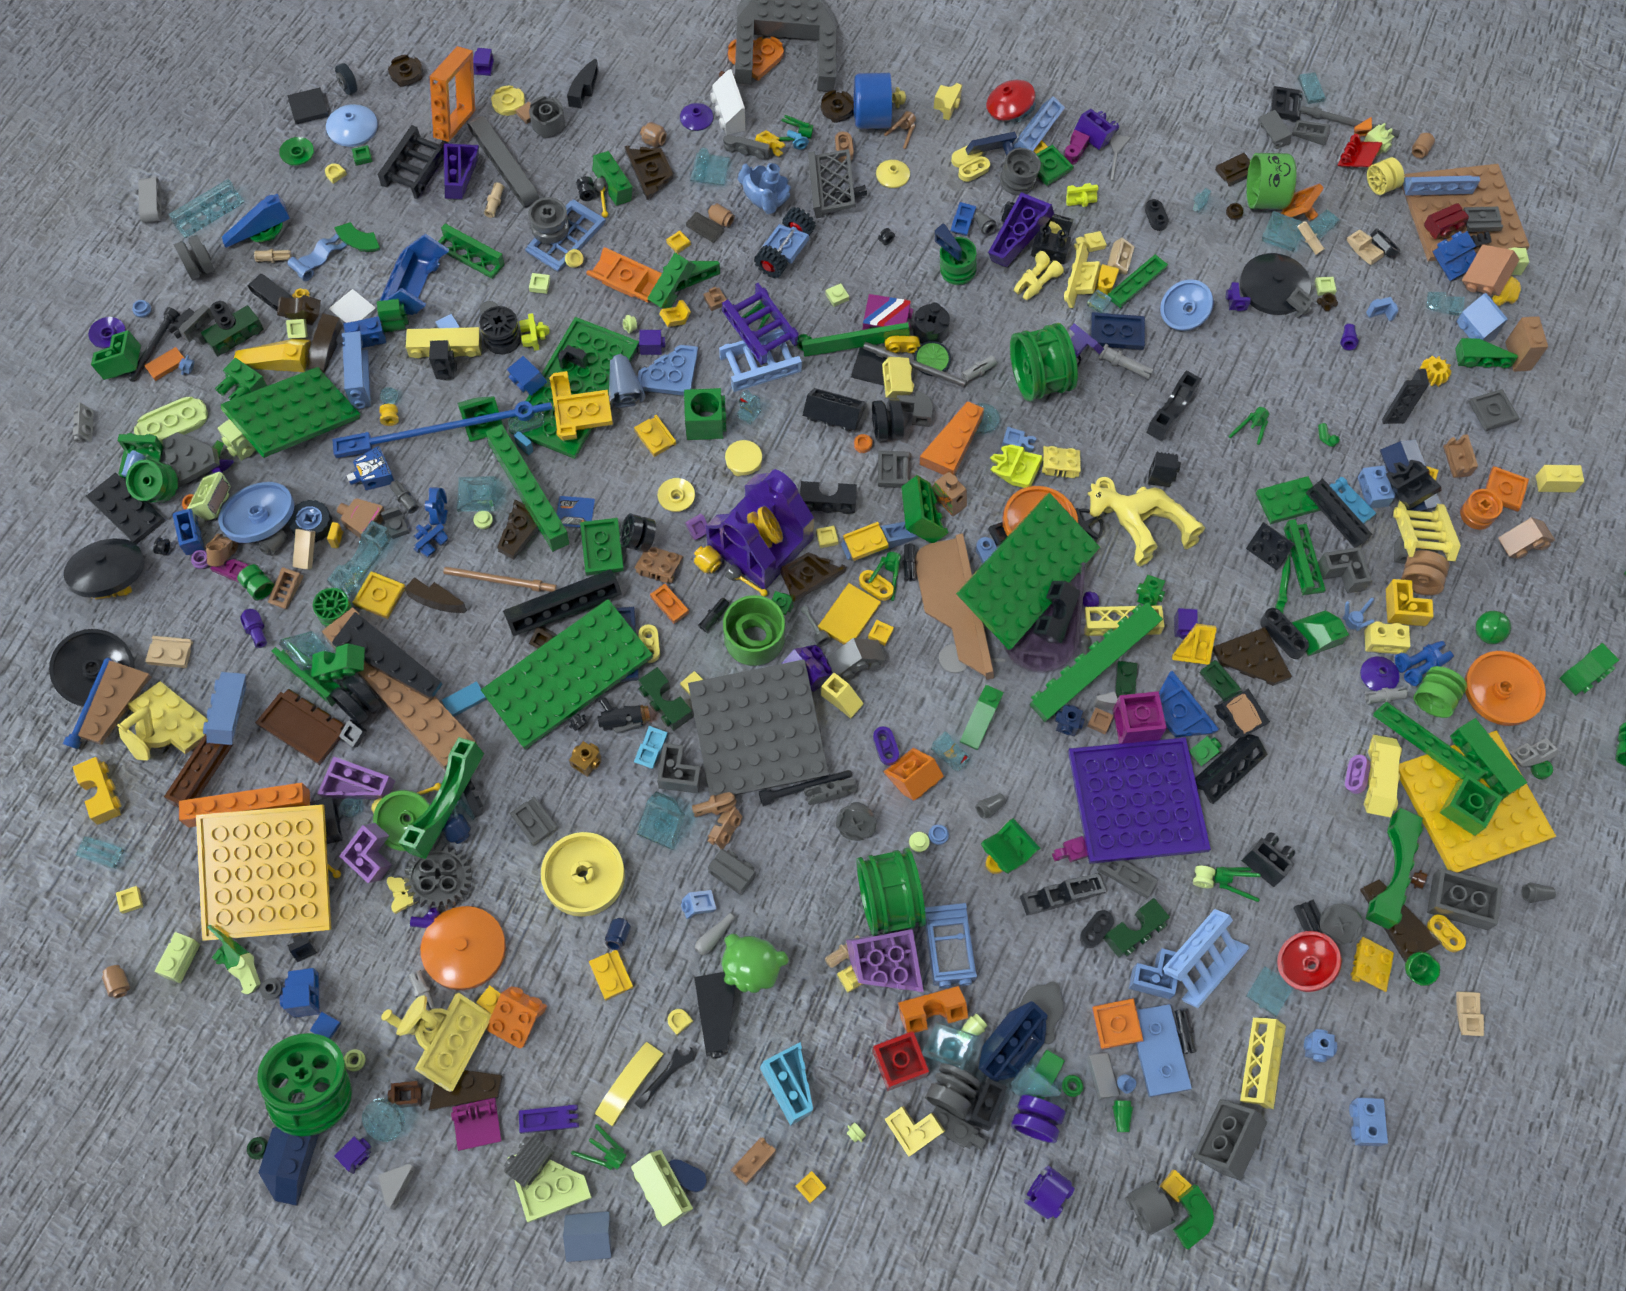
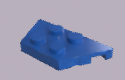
[1159,671,1219,738]

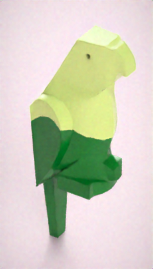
[207,925,261,994]

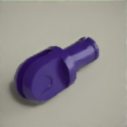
[240,609,268,648]

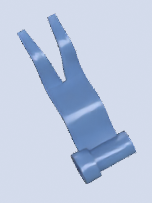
[287,234,347,281]

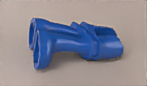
[1395,641,1454,686]

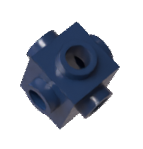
[1055,705,1085,737]

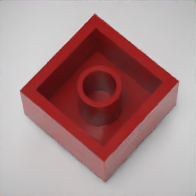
[872,1031,929,1091]

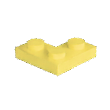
[885,1106,945,1157]

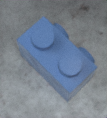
[1358,466,1395,509]
[1349,1098,1388,1146]

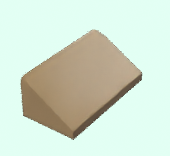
[1107,238,1135,275]
[293,529,315,570]

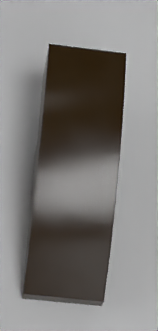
[306,313,343,373]
[404,577,467,613]

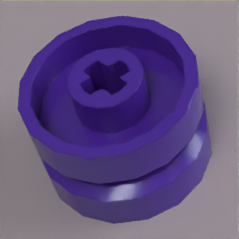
[1011,1095,1066,1143]

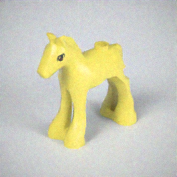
[1088,483,1205,567]

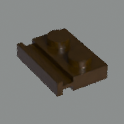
[1215,153,1251,187]

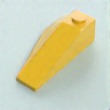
[234,339,311,372]

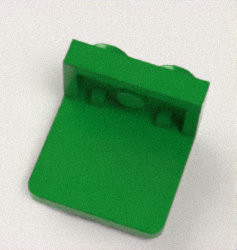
[117,433,164,478]
[981,818,1041,874]

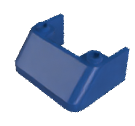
[379,234,449,315]

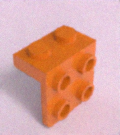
[487,986,547,1048]

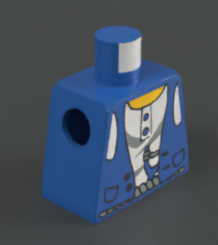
[346,446,394,490]

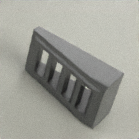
[1292,120,1330,145]

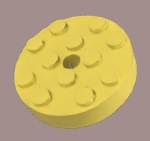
[541,832,625,917]

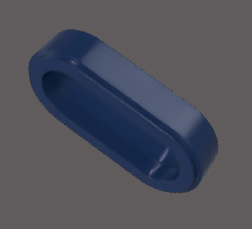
[668,1159,707,1193]

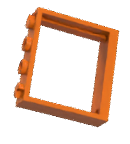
[430,46,475,142]

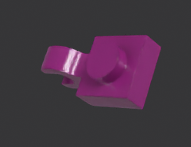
[1052,836,1088,863]

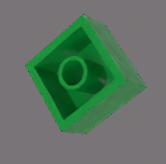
[1440,774,1503,836]

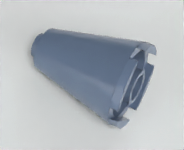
[609,354,645,408]

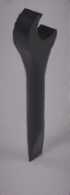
[634,1047,694,1109]

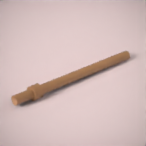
[443,567,557,592]

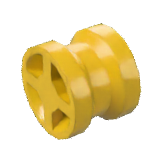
[379,404,399,426]

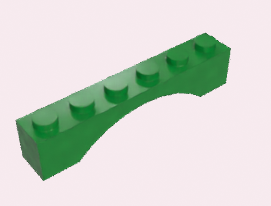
[399,737,484,859]
[1365,808,1423,929]

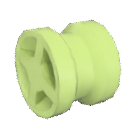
[1193,866,1216,888]

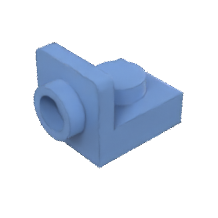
[681,890,716,919]

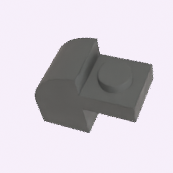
[897,391,932,427]

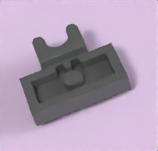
[179,304,214,345]

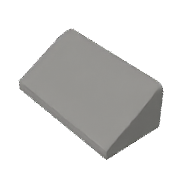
[1087,1053,1119,1100]

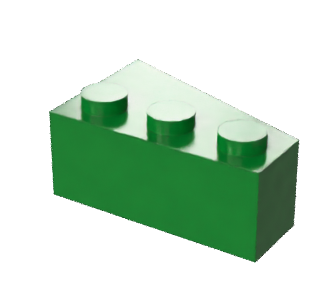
[901,475,948,543]

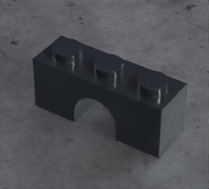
[800,481,857,514]
[1033,581,1081,644]

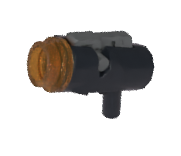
[597,697,651,733]

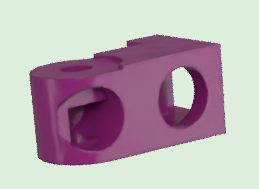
[1064,130,1090,165]

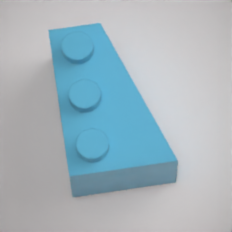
[760,1042,813,1126]

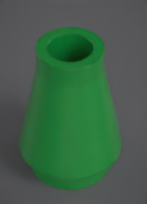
[1112,1100,1134,1132]

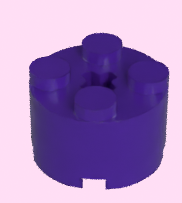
[1024,1165,1075,1219]

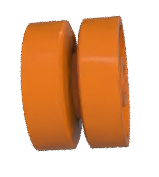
[1460,489,1503,530]

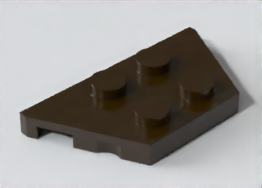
[624,146,674,200]
[780,552,847,602]

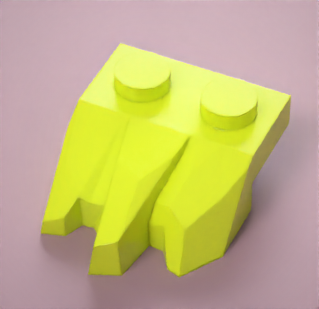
[990,445,1043,488]

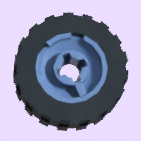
[288,500,333,543]

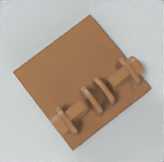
[635,547,683,584]

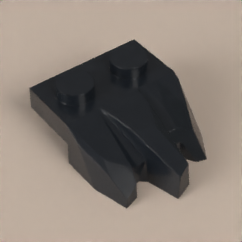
[1386,460,1442,510]

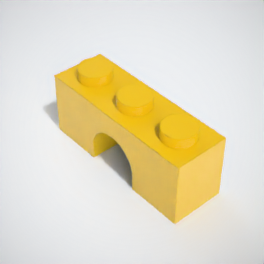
[72,757,121,825]

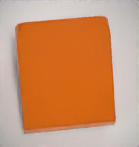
[1354,117,1372,137]

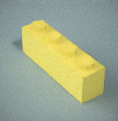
[406,327,482,358]

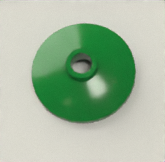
[279,137,314,166]
[250,223,283,242]

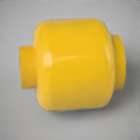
[694,545,722,574]

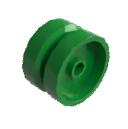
[126,460,178,503]

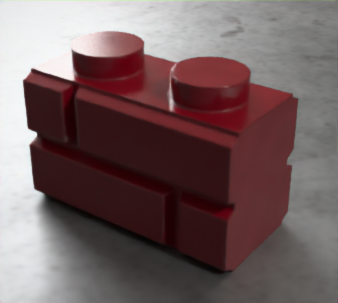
[1424,203,1469,239]

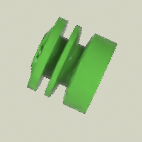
[1413,666,1467,718]

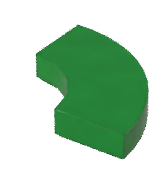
[334,222,380,252]

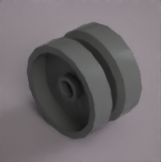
[528,197,570,244]
[173,235,215,281]

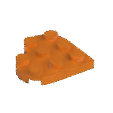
[728,36,784,81]

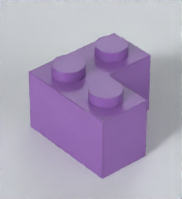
[339,823,392,883]

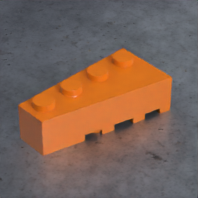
[919,401,984,475]

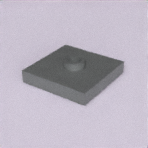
[1468,389,1520,431]

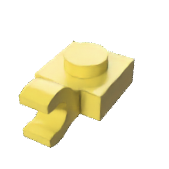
[1074,231,1107,252]

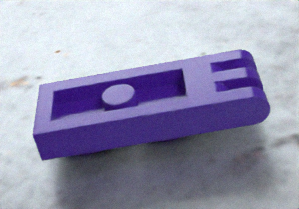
[519,1105,579,1134]

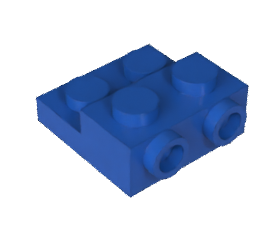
[1432,231,1477,281]

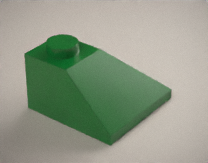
[457,396,504,442]
[1292,610,1349,656]

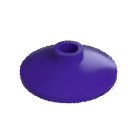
[680,103,713,131]
[88,317,126,348]
[1360,656,1400,691]

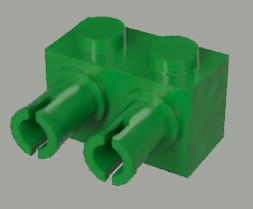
[215,358,267,400]

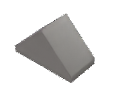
[378,1164,417,1210]

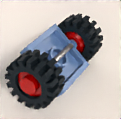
[754,207,816,278]

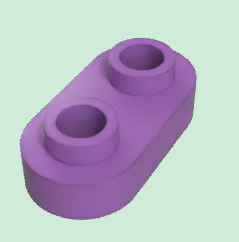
[1345,755,1371,794]

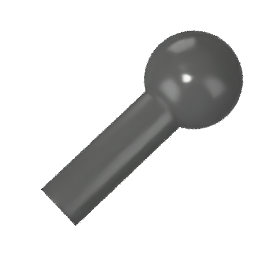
[1076,634,1091,655]

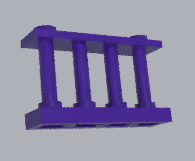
[722,283,799,365]

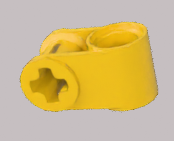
[1095,264,1119,299]

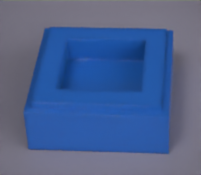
[310,1012,341,1039]

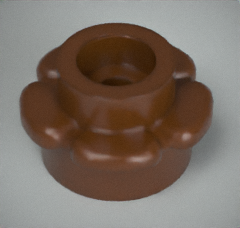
[1411,870,1428,890]

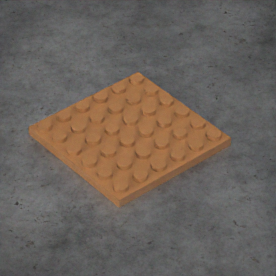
[1402,164,1530,261]

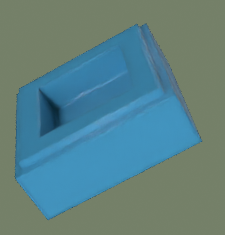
[514,431,534,455]

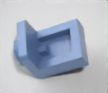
[1366,297,1398,321]

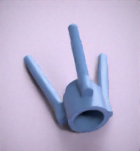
[1342,598,1375,631]

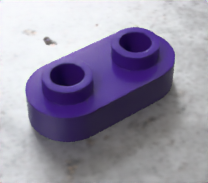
[873,726,899,766]

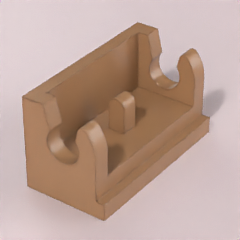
[1443,434,1478,478]
[730,1137,776,1186]

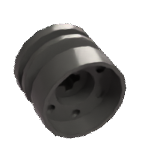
[1000,148,1041,195]
[925,1063,982,1119]

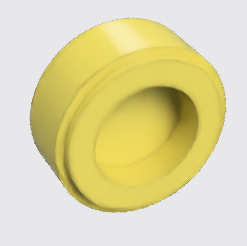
[565,249,584,268]

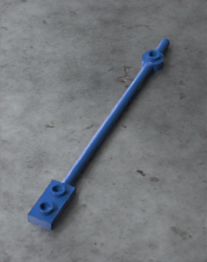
[332,401,553,458]

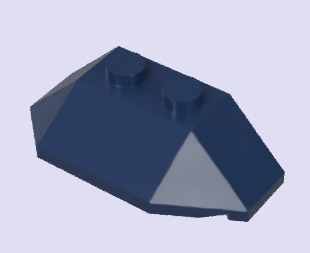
[978,1001,1048,1082]
[258,1127,319,1206]

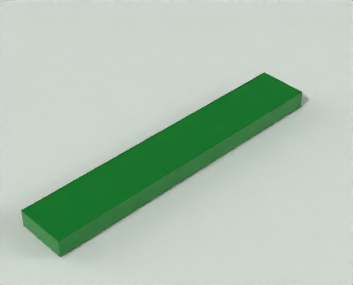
[802,323,910,357]
[1373,702,1486,781]

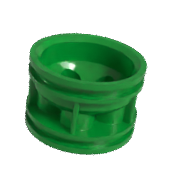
[1010,323,1078,401]
[257,1033,352,1136]

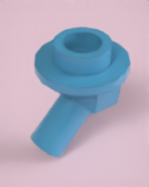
[787,130,809,150]

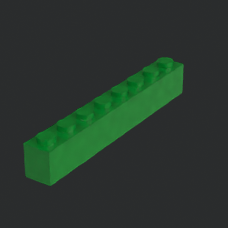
[485,425,570,552]
[1029,602,1163,722]

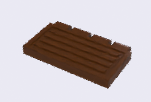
[255,689,346,766]

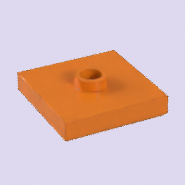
[1485,466,1529,512]
[1092,998,1144,1050]

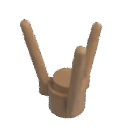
[884,111,916,149]

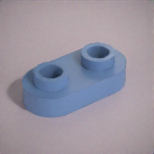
[976,537,997,564]

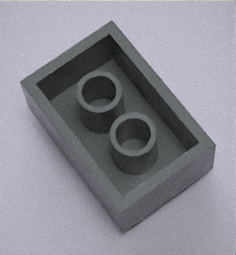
[1427,868,1503,930]

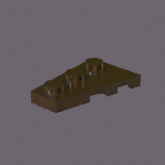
[497,500,538,560]

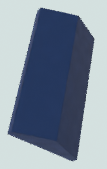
[1380,439,1441,512]

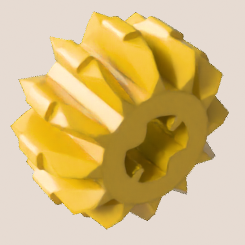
[1419,356,1452,387]

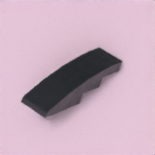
[1020,873,1107,916]

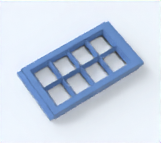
[525,199,606,272]

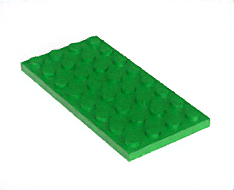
[509,317,639,459]
[956,492,1100,650]
[481,599,653,750]

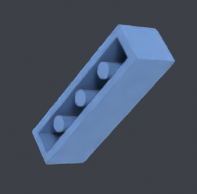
[203,672,246,745]

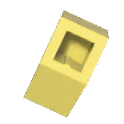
[821,673,864,718]

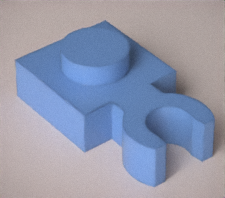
[1002,427,1036,452]

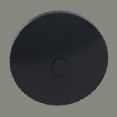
[1239,253,1311,315]
[63,538,145,598]
[49,629,135,707]

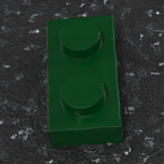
[1199,660,1241,700]
[1115,661,1137,699]

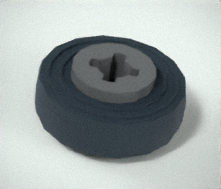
[335,63,357,95]

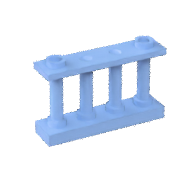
[719,329,802,392]
[1163,909,1249,1008]

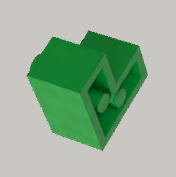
[91,330,141,380]
[1559,643,1619,696]

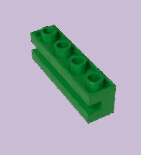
[1450,718,1528,801]

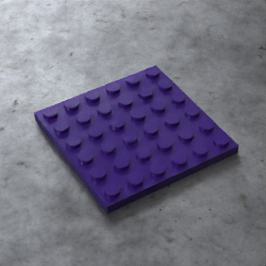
[1068,737,1211,864]

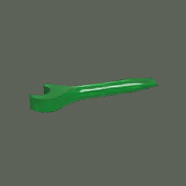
[1275,554,1290,613]

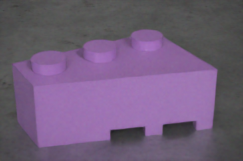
[317,757,395,799]

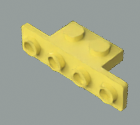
[1064,242,1101,308]

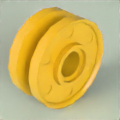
[747,506,783,548]

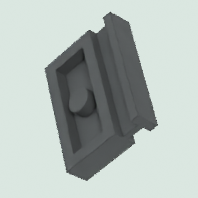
[1463,206,1503,232]
[510,796,558,846]

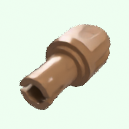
[692,792,737,818]

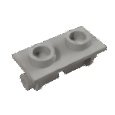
[72,402,94,443]

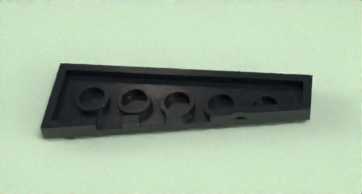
[332,612,443,700]

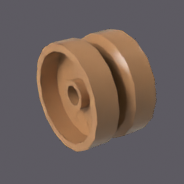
[1401,550,1450,596]

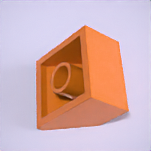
[883,748,944,801]

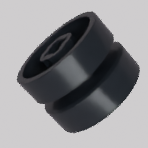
[620,513,656,552]

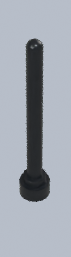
[128,307,180,382]
[758,770,852,806]

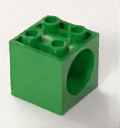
[684,388,727,440]

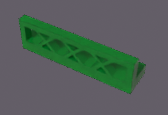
[438,223,505,279]
[1284,519,1326,595]
[271,644,341,707]

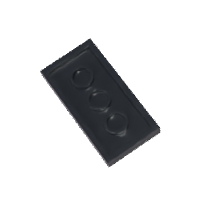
[86,472,165,545]

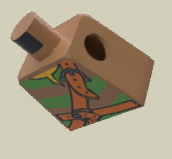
[932,472,967,517]

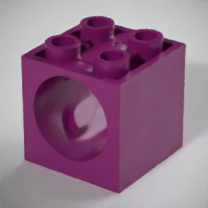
[1112,691,1167,744]

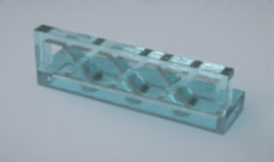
[168,179,244,238]

